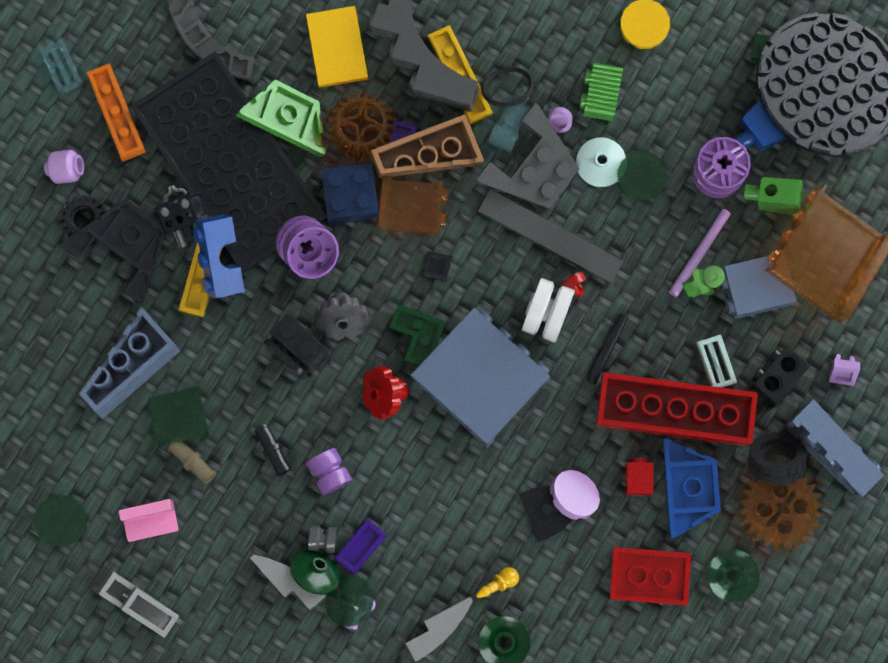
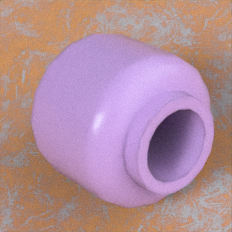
[44,150,84,184]

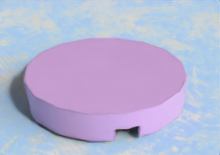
[550,470,600,520]

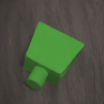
[744,177,803,216]

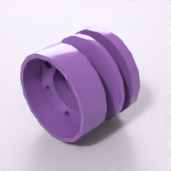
[692,137,751,198]
[275,215,339,279]

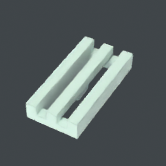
[696,334,737,388]

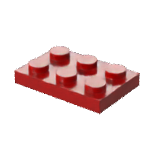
[609,547,691,606]

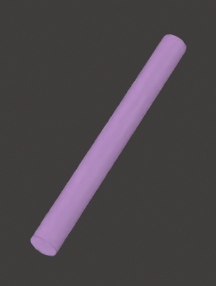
[669,209,731,297]

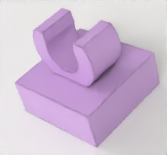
[829,354,860,386]

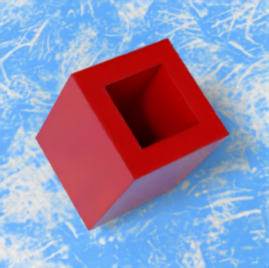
[625,458,653,496]

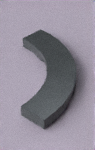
[168,0,255,83]

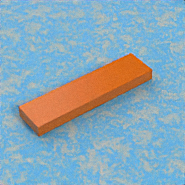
[86,63,146,162]

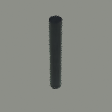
[586,313,629,385]

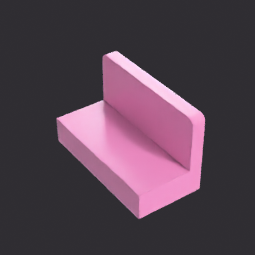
[119,499,179,542]

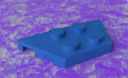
[662,438,721,539]

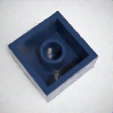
[321,163,379,225]

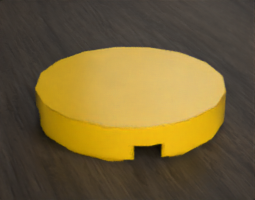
[620,0,670,49]

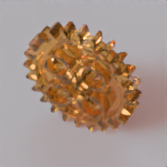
[738,476,824,551]

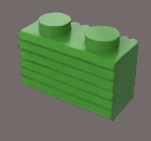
[580,63,623,121]

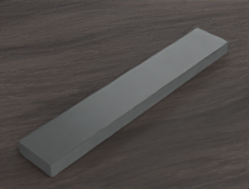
[478,189,624,284]

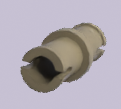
[168,438,217,485]

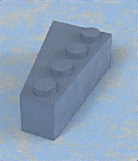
[783,399,884,499]

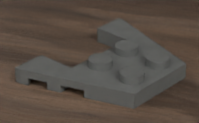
[474,103,579,209]

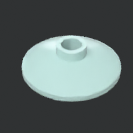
[576,138,626,187]

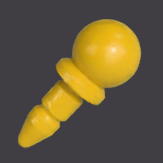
[476,567,519,598]

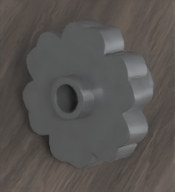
[316,293,368,340]

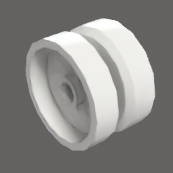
[522,278,575,343]

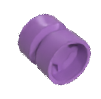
[306,448,352,496]

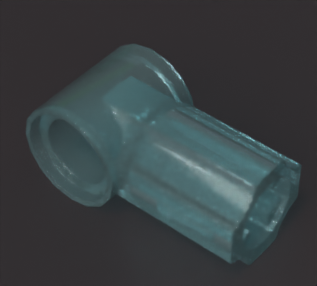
[487,99,528,154]

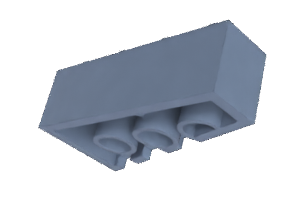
[79,307,180,419]

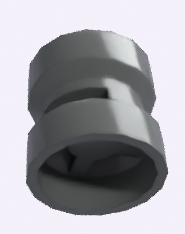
[308,525,337,553]

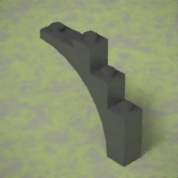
[369,0,480,112]

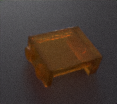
[378,176,448,235]

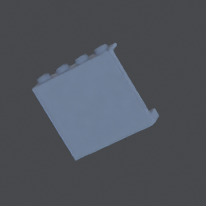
[411,308,550,448]

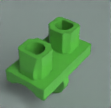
[682,266,725,298]

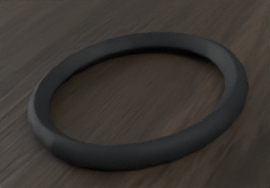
[482,67,534,107]

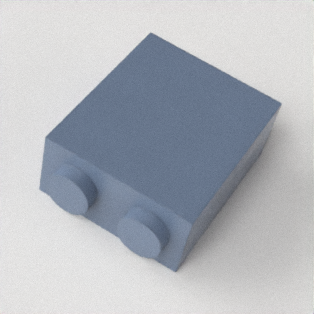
[721,252,797,319]

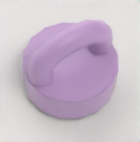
[547,107,573,133]

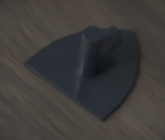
[519,486,573,542]

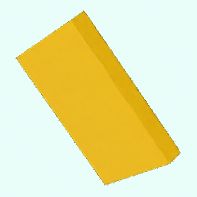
[306,6,368,88]

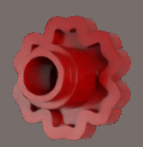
[362,366,408,420]

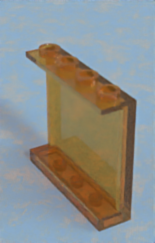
[765,184,888,323]

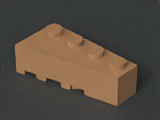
[369,114,484,178]

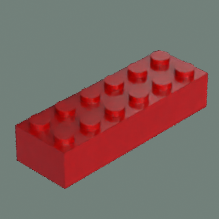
[595,372,758,447]

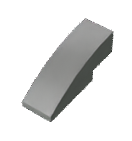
[251,555,327,610]
[96,569,179,638]
[406,597,473,662]

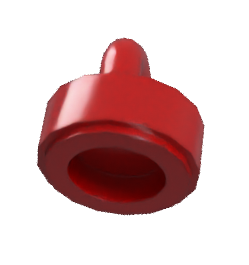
[560,271,587,297]

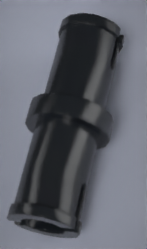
[254,424,292,477]

